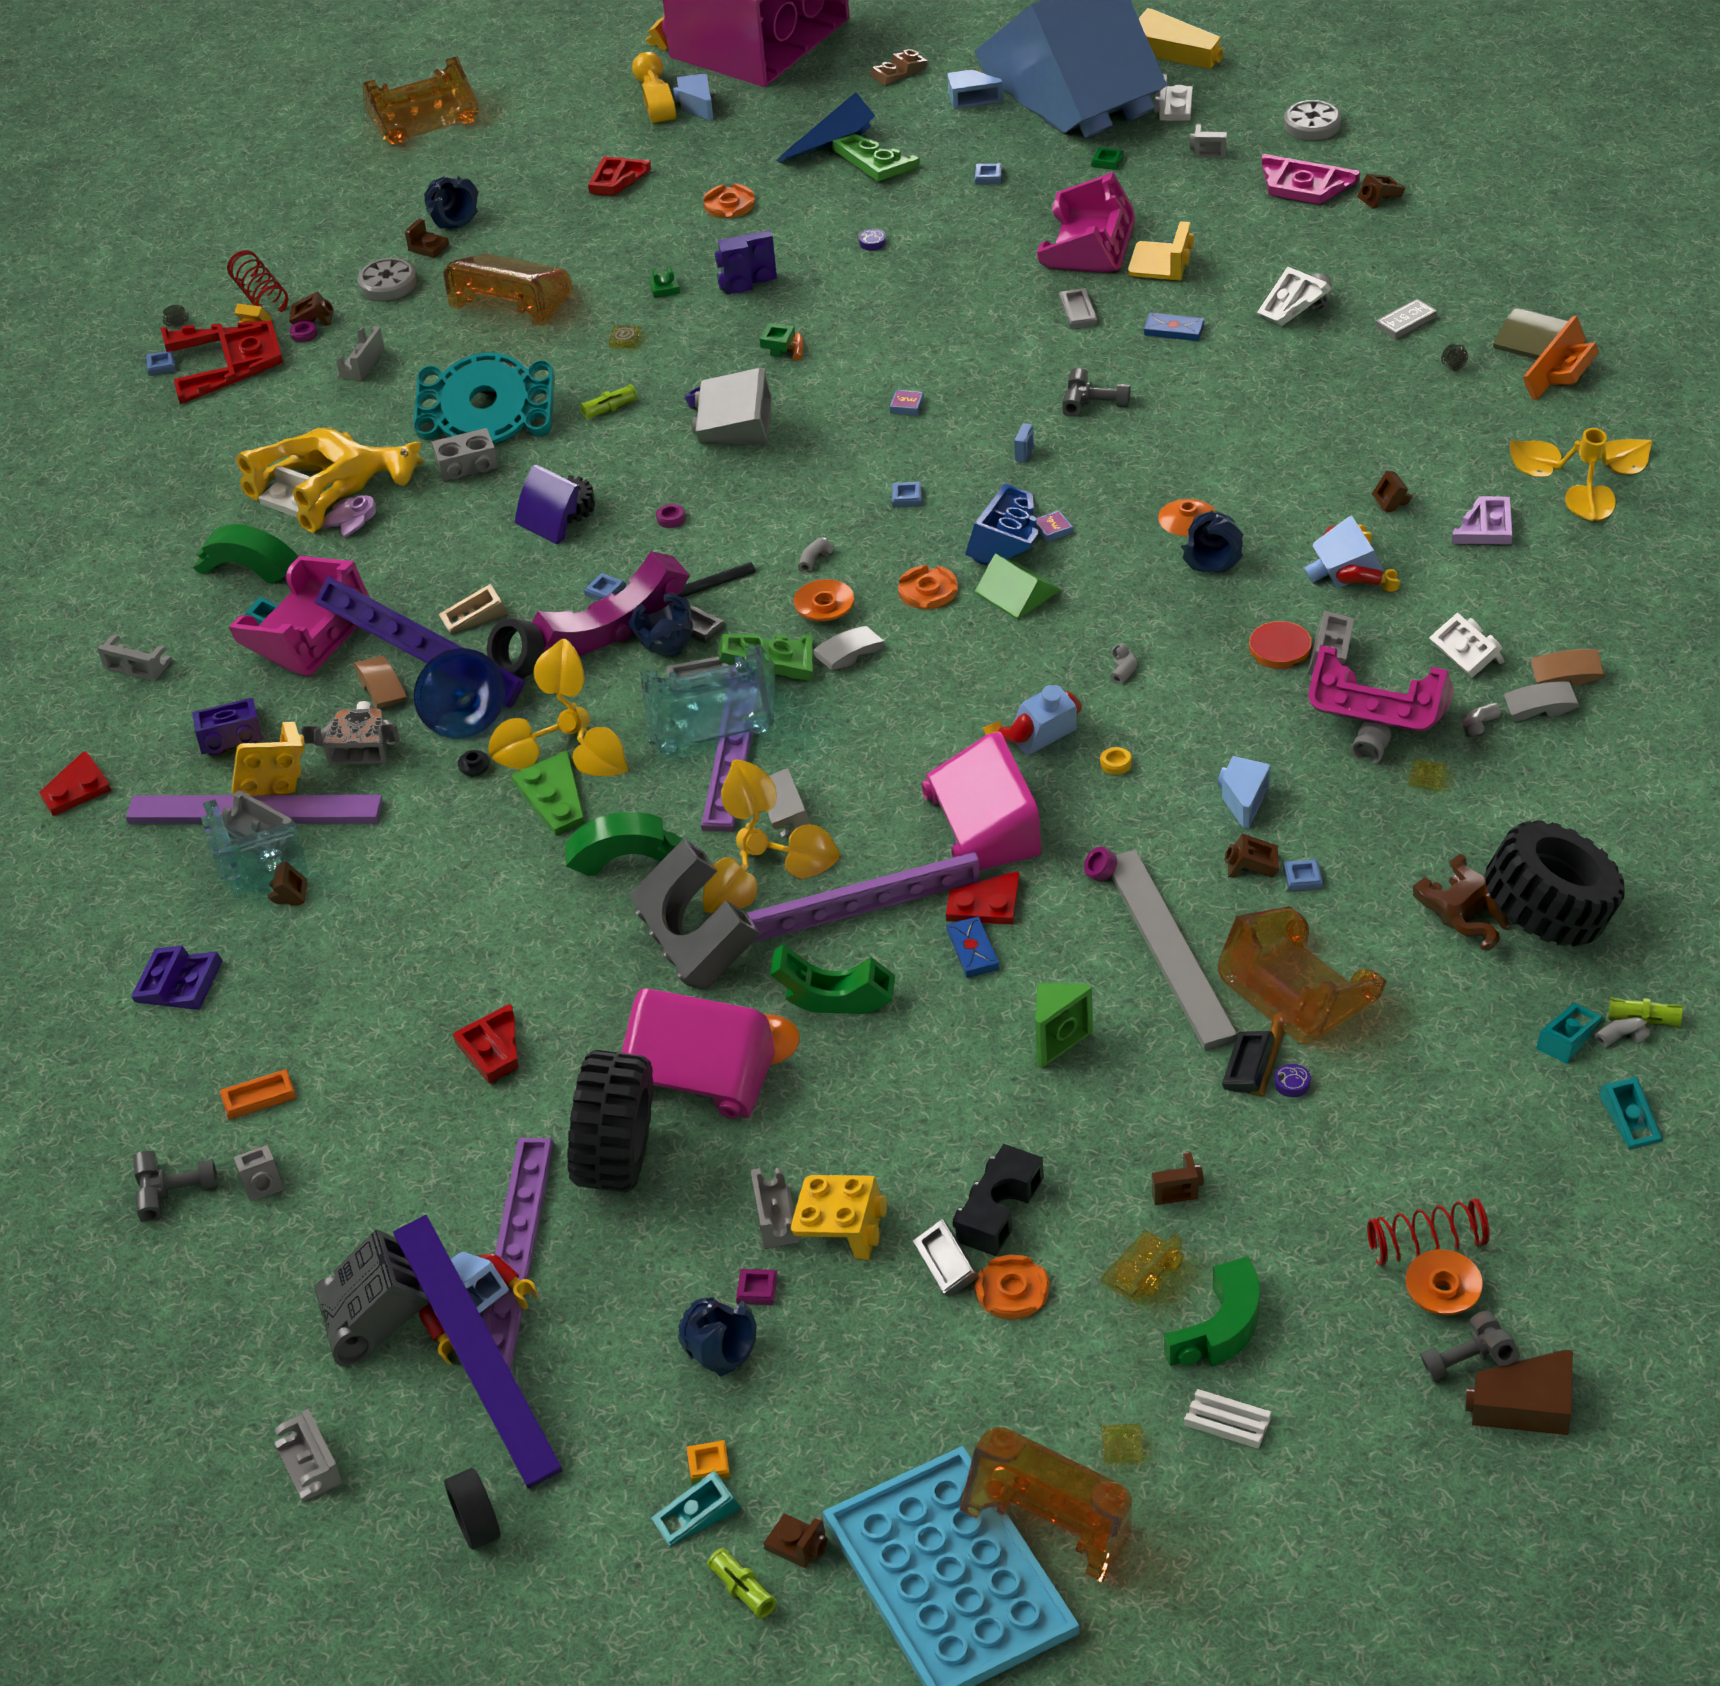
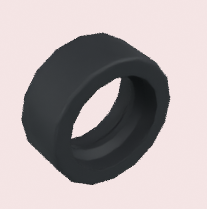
[486,618,544,678]
[444,1468,501,1550]

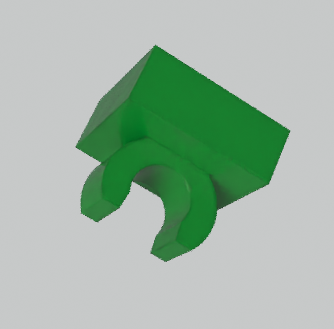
[648,266,680,298]
[759,323,795,357]

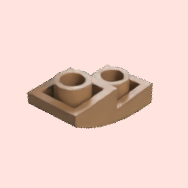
[871,50,927,86]
[1531,649,1605,686]
[354,656,407,709]

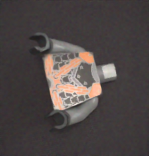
[302,701,400,764]

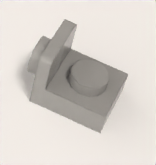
[1190,124,1227,158]
[234,1145,284,1202]

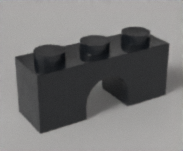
[952,1143,1044,1256]

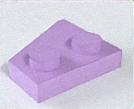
[1452,496,1512,544]

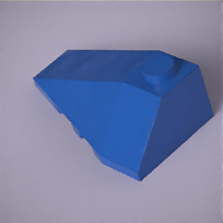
[776,92,875,163]
[965,484,1038,565]

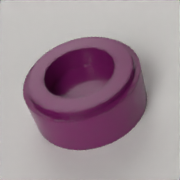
[289,321,317,343]
[656,504,686,528]
[1084,847,1117,882]

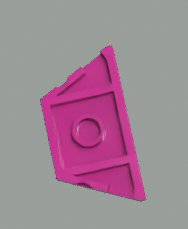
[1262,154,1360,204]

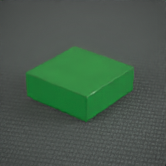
[1091,147,1124,170]

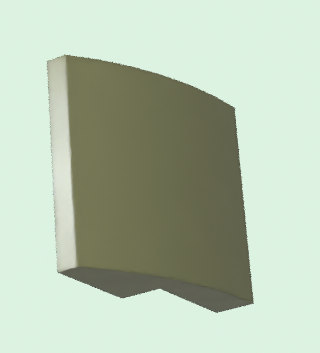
[1493,308,1568,359]

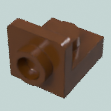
[1357,173,1406,209]
[405,218,449,258]
[289,291,334,326]
[1224,833,1279,878]
[1152,1151,1204,1205]
[764,1513,828,1569]

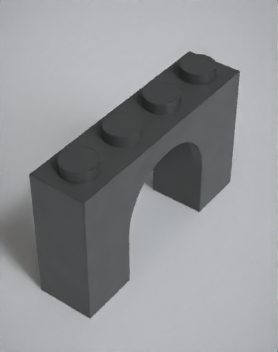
[629,839,761,989]

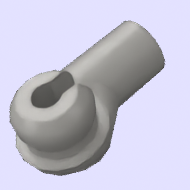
[798,537,834,571]
[1110,643,1137,685]
[1594,1017,1650,1048]

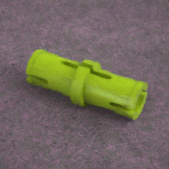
[580,384,638,420]
[1608,997,1683,1027]
[707,1548,777,1619]

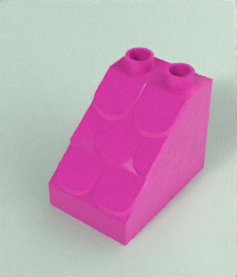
[662,0,850,87]

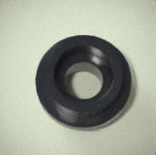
[458,750,490,776]

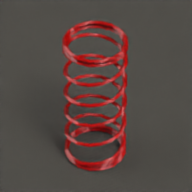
[227,250,289,316]
[1367,1198,1490,1266]

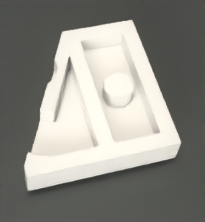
[1257,267,1331,326]

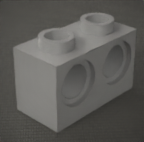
[431,428,498,481]

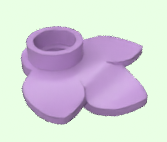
[322,495,376,538]

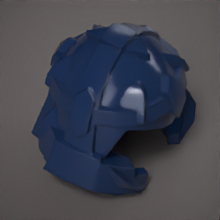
[424,175,479,229]
[1180,510,1244,573]
[628,593,693,657]
[678,1297,757,1377]

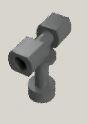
[1063,368,1131,417]
[133,1151,218,1222]
[1420,1311,1520,1382]

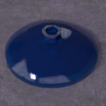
[414,648,506,739]

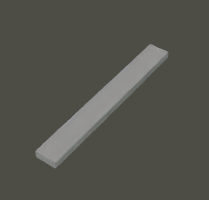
[1111,850,1237,1050]

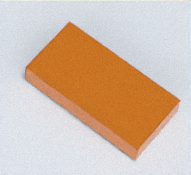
[219,1069,296,1120]

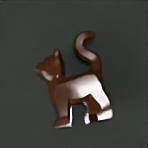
[1413,854,1510,951]

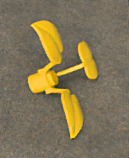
[1510,428,1652,522]
[488,639,629,776]
[702,759,841,913]

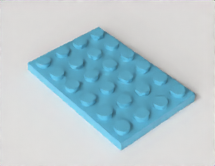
[822,1446,1080,1686]

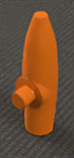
[788,332,804,361]

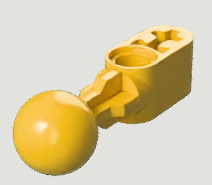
[632,52,677,124]

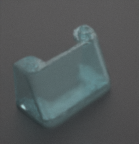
[640,645,775,754]

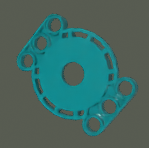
[413,352,555,444]

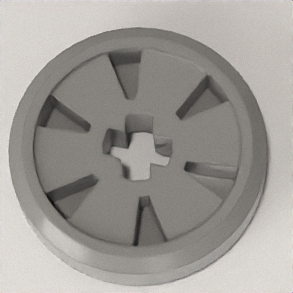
[1284,100,1341,141]
[357,258,417,301]

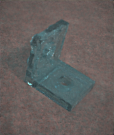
[201,799,309,897]

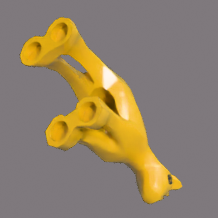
[236,427,424,534]

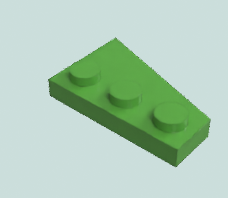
[832,134,920,181]
[719,634,813,681]
[511,750,584,836]

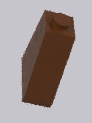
[1465,1350,1573,1435]

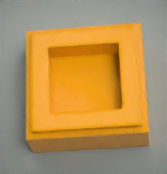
[686,1440,731,1484]

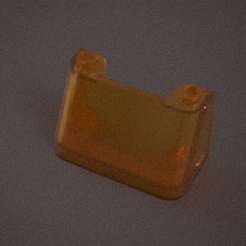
[363,56,479,144]
[443,253,573,326]
[1217,906,1387,1043]
[959,1427,1132,1582]

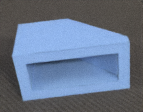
[947,70,1003,109]
[673,74,713,120]
[1218,756,1270,829]

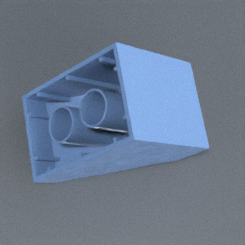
[974,0,1168,139]

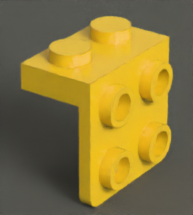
[1128,221,1195,281]
[231,722,305,796]
[791,1175,887,1260]

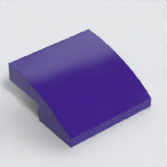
[515,465,579,544]
[131,945,223,1010]

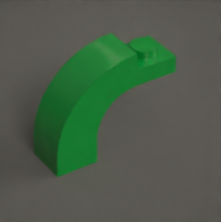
[193,524,299,584]
[565,812,683,876]
[770,944,896,1014]
[1164,1256,1260,1367]

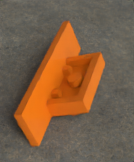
[1523,316,1599,400]

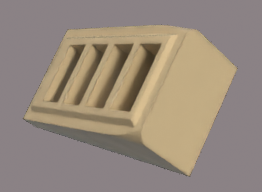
[439,584,509,634]

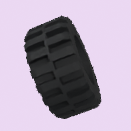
[1485,820,1625,947]
[567,1050,653,1193]

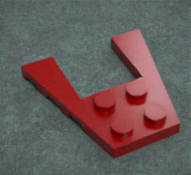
[161,320,283,404]

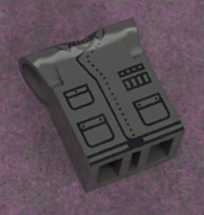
[314,1229,429,1367]

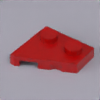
[588,156,652,196]
[39,751,111,816]
[946,872,1020,925]
[453,1003,519,1083]

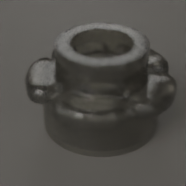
[163,305,189,327]
[1441,344,1468,371]

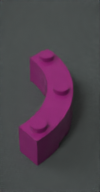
[532,551,690,656]

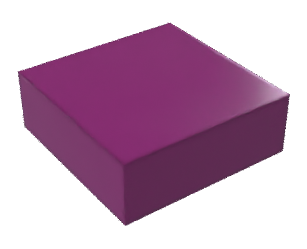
[736,1269,778,1305]

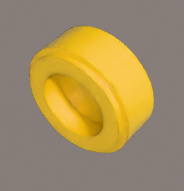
[1100,747,1132,775]

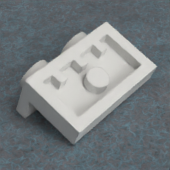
[1155,74,1193,121]
[259,465,324,517]
[1429,612,1505,678]

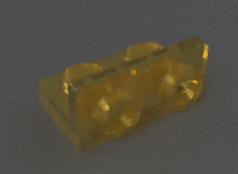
[1101,1229,1183,1305]

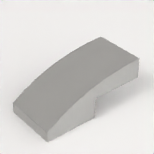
[813,626,884,670]
[1504,681,1580,721]

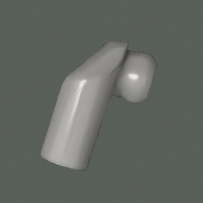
[1463,703,1501,737]

